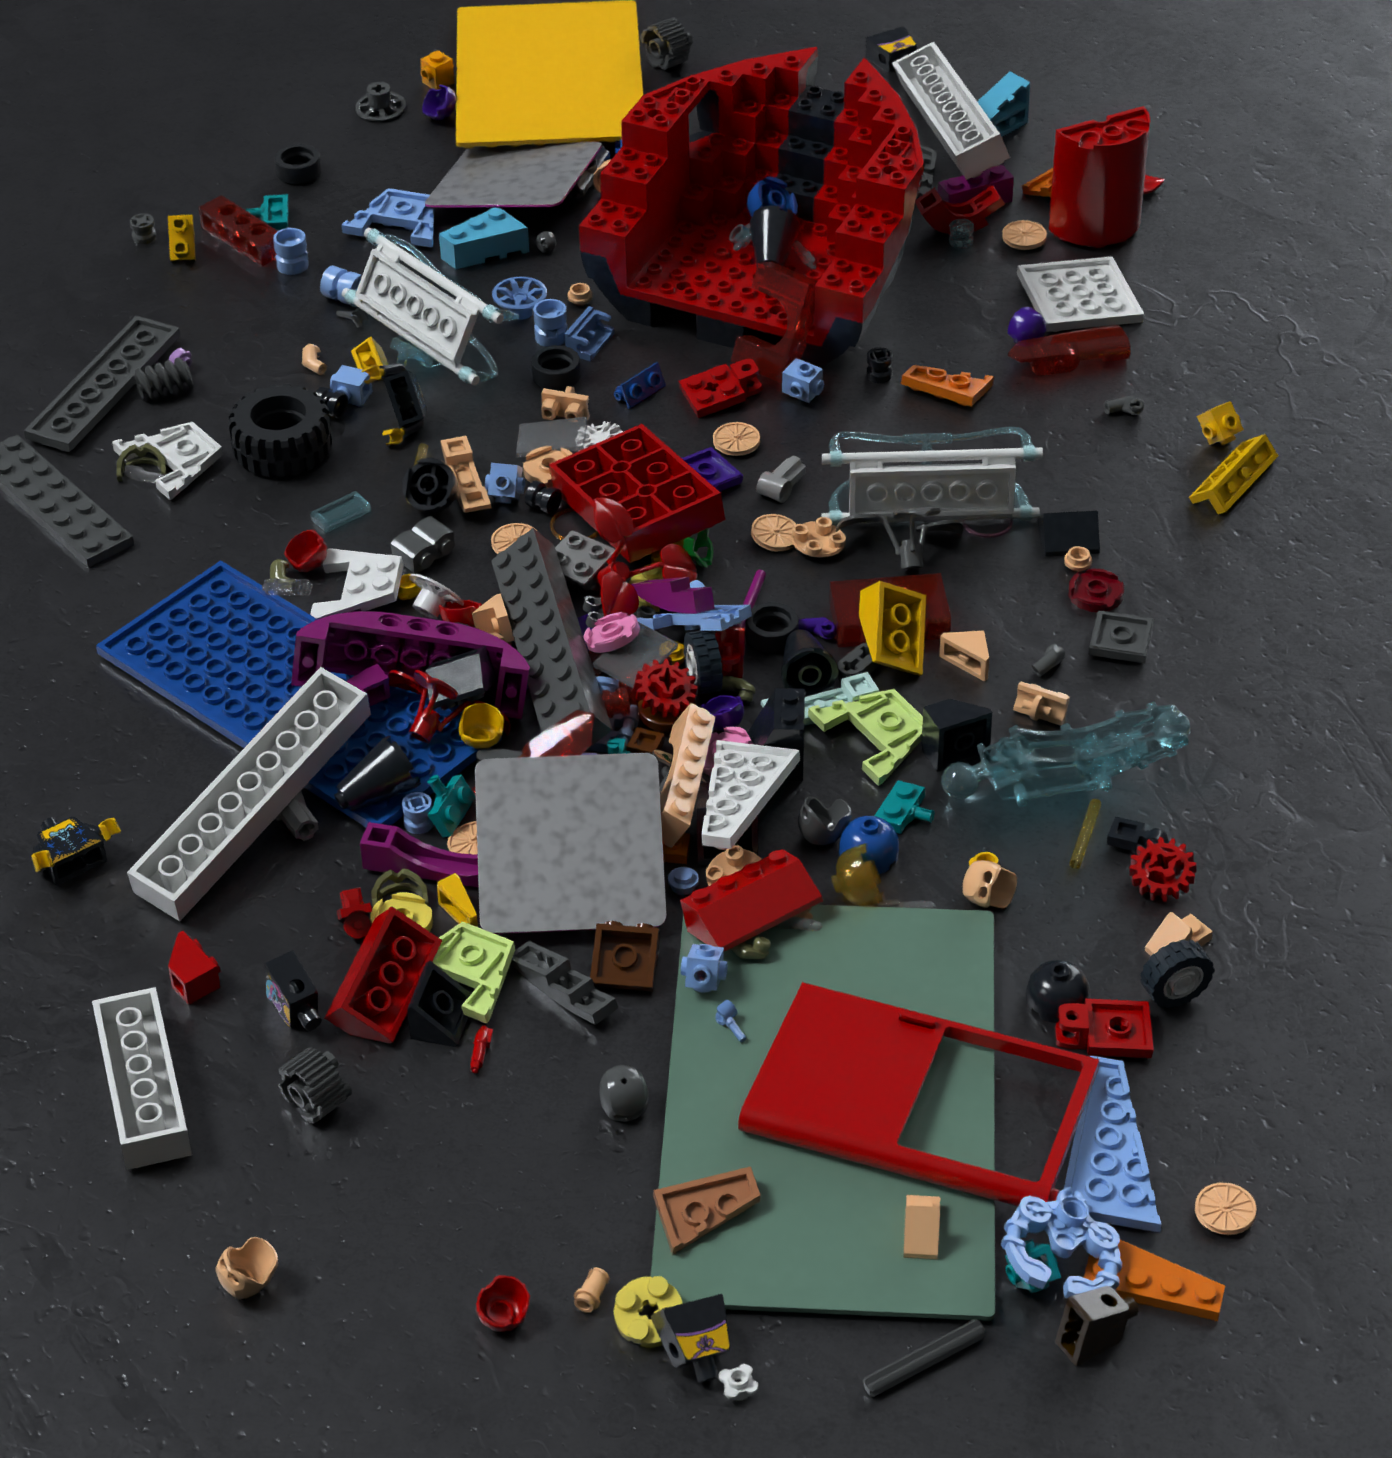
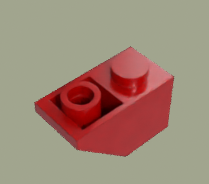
[168,931,221,1005]

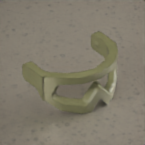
[117,443,167,482]
[371,868,429,908]

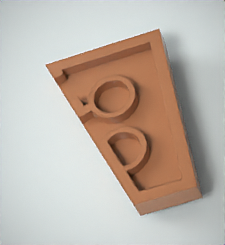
[653,1166,761,1255]

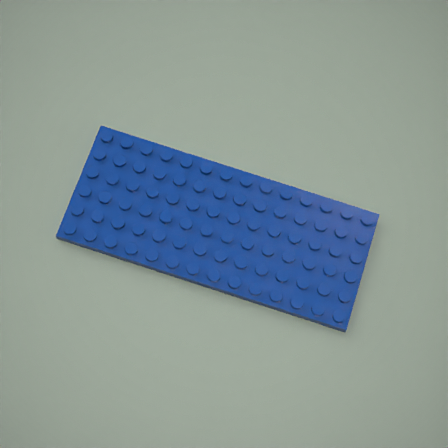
[96,560,502,827]

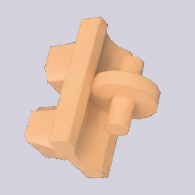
[541,386,590,425]
[1013,681,1070,726]

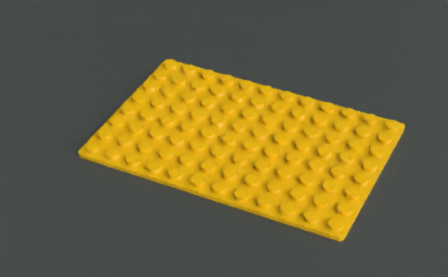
[456,0,643,149]

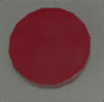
[1068,568,1124,612]

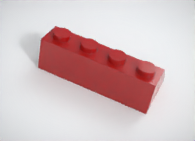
[680,849,823,952]
[324,907,443,1043]

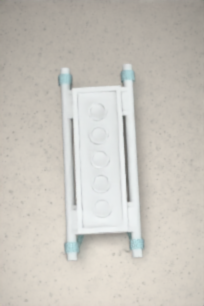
[342,228,520,385]
[821,427,1043,526]

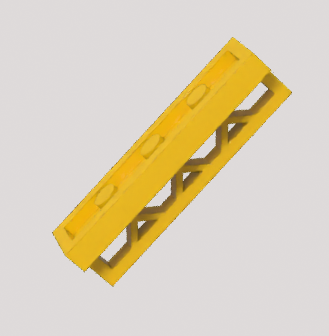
[1189,434,1278,514]

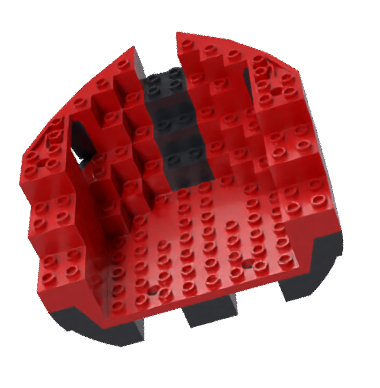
[579,47,924,367]

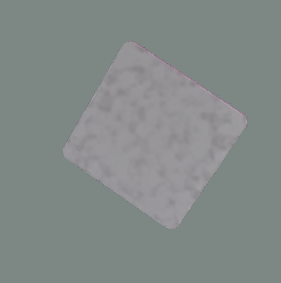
[425,142,602,207]
[475,753,666,934]

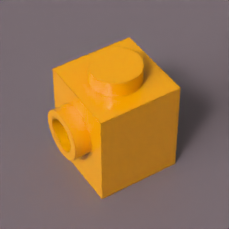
[420,50,455,89]

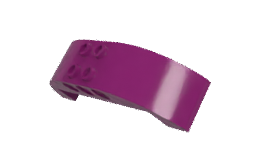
[291,611,530,719]

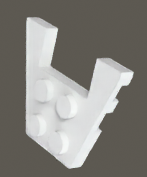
[112,422,223,500]
[310,549,404,619]

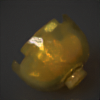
[831,843,885,906]

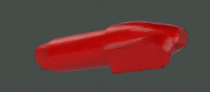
[470,1025,493,1074]

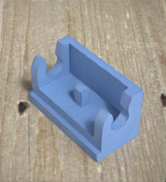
[565,306,614,361]

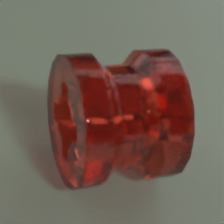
[601,687,630,719]

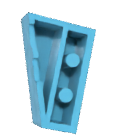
[977,71,1030,137]
[439,207,529,269]

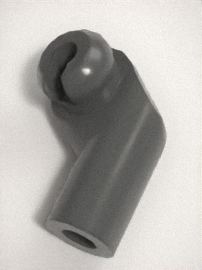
[1032,644,1065,677]

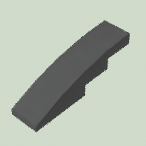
[510,941,618,1025]

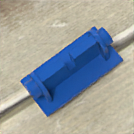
[614,362,666,409]

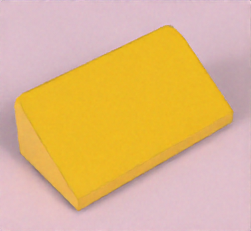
[351,337,389,380]

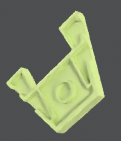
[808,689,923,786]
[432,922,516,1024]

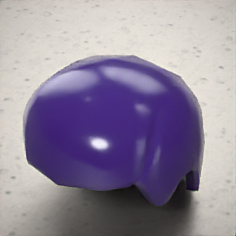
[422,84,456,120]
[1007,307,1046,348]
[701,695,744,732]

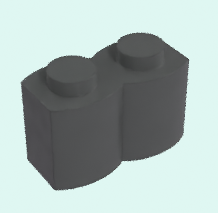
[391,517,455,573]

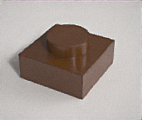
[627,727,665,754]

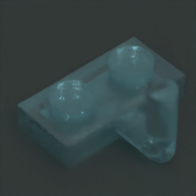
[390,336,441,368]

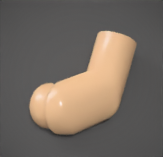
[302,344,327,375]

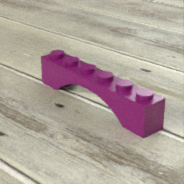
[360,822,479,887]

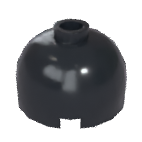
[402,458,458,513]
[1026,960,1090,1023]

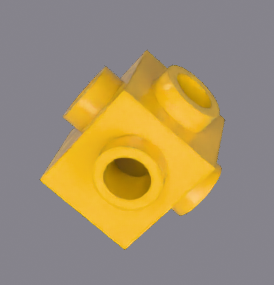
[1197,401,1244,445]

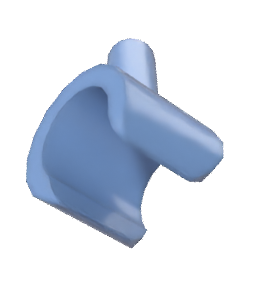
[715,1000,746,1043]

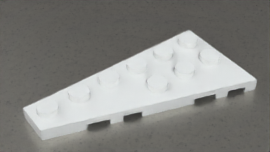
[701,740,800,850]

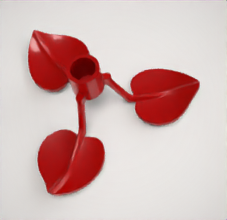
[592,498,697,617]
[388,670,511,743]

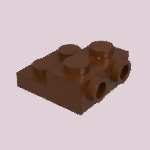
[590,921,660,992]

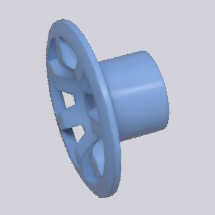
[492,276,547,320]

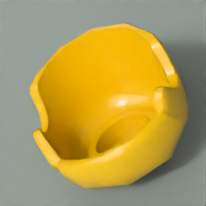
[459,703,504,749]

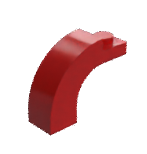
[915,185,1005,235]

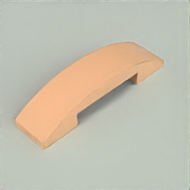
[440,436,491,513]

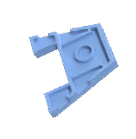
[341,188,435,248]
[636,605,752,631]

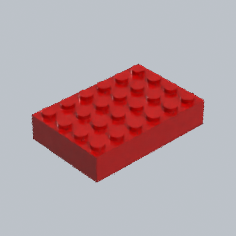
[549,424,726,563]

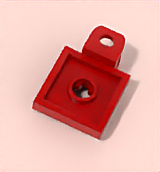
[679,359,763,418]
[1055,998,1154,1058]

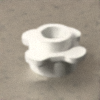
[719,1364,758,1401]

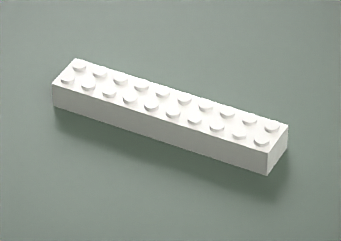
[892,42,1010,180]
[127,667,371,921]

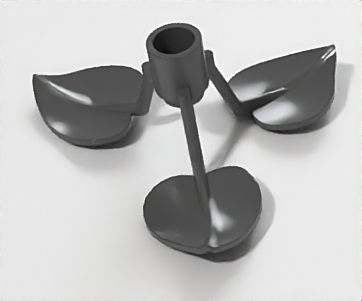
[836,507,963,569]

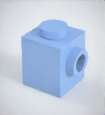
[330,365,373,407]

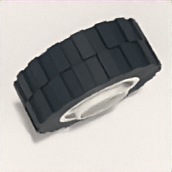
[684,630,723,695]
[1140,939,1215,1008]

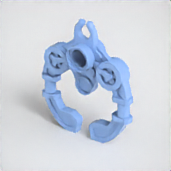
[1001,1187,1123,1299]

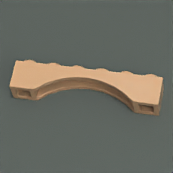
[660,703,716,848]

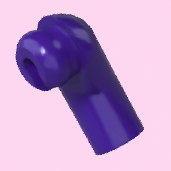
[799,617,837,639]

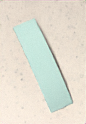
[761,672,879,725]

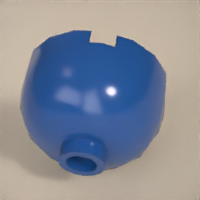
[747,176,798,217]
[839,816,899,875]

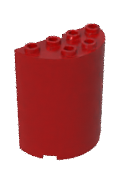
[1049,106,1150,248]

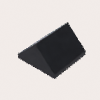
[1038,510,1100,556]
[407,961,471,1047]

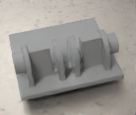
[555,530,616,591]

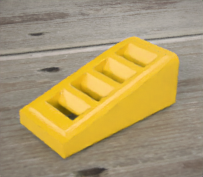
[437,873,478,927]

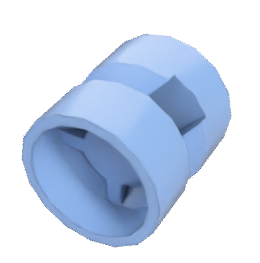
[273,228,309,275]
[320,265,362,307]
[533,299,568,347]

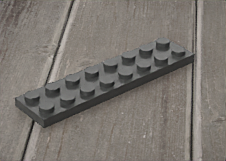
[24,316,180,452]
[0,434,134,568]

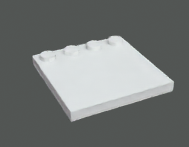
[1017,256,1144,332]

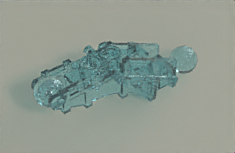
[941,701,1190,807]

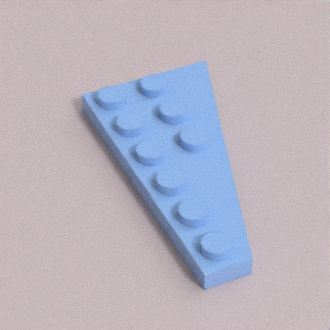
[1064,1056,1162,1233]

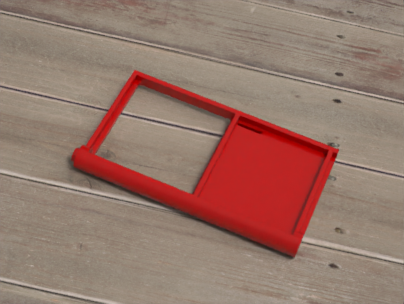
[738,982,1100,1207]

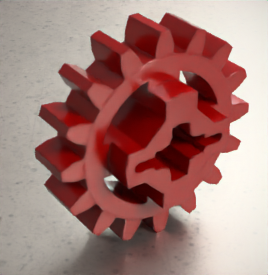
[633,659,698,718]
[1129,837,1197,902]

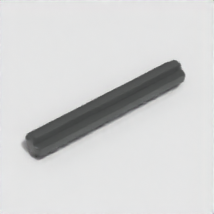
[863,1320,985,1397]

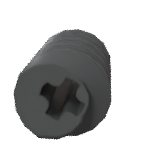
[135,357,193,400]

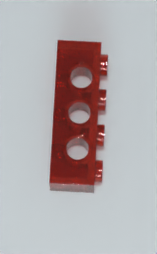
[198,195,278,267]

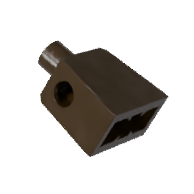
[1055,1286,1139,1366]

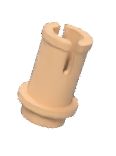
[574,1267,610,1313]

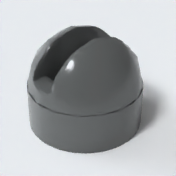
[536,232,556,254]

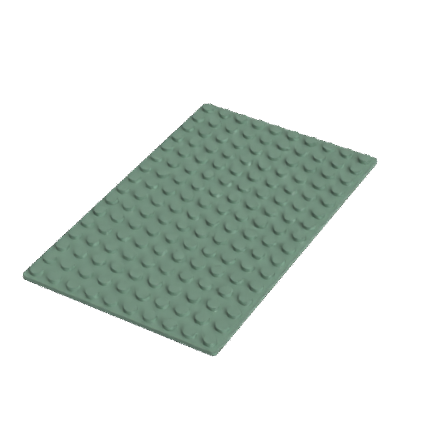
[650,905,995,1321]

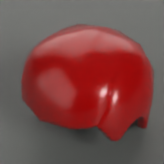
[284,530,328,572]
[439,600,482,628]
[476,1275,530,1332]

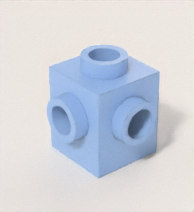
[782,358,824,403]
[485,463,525,504]
[681,944,728,993]

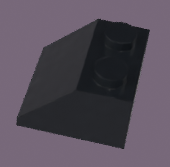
[921,699,993,772]

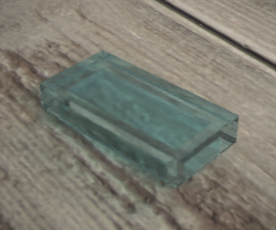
[310,491,371,533]

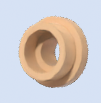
[568,283,593,306]
[1064,546,1092,572]

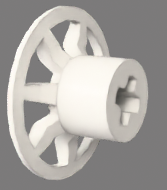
[409,574,464,620]

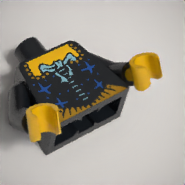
[361,363,427,446]
[31,817,122,886]

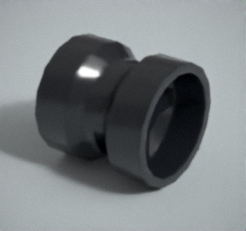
[867,347,893,383]
[315,386,348,419]
[525,480,562,514]

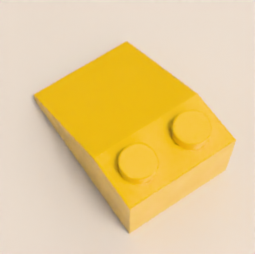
[859,581,926,676]

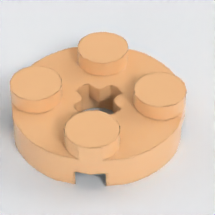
[523,446,573,487]

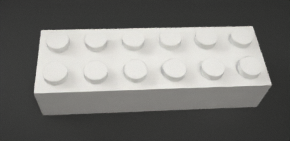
[92,987,192,1170]

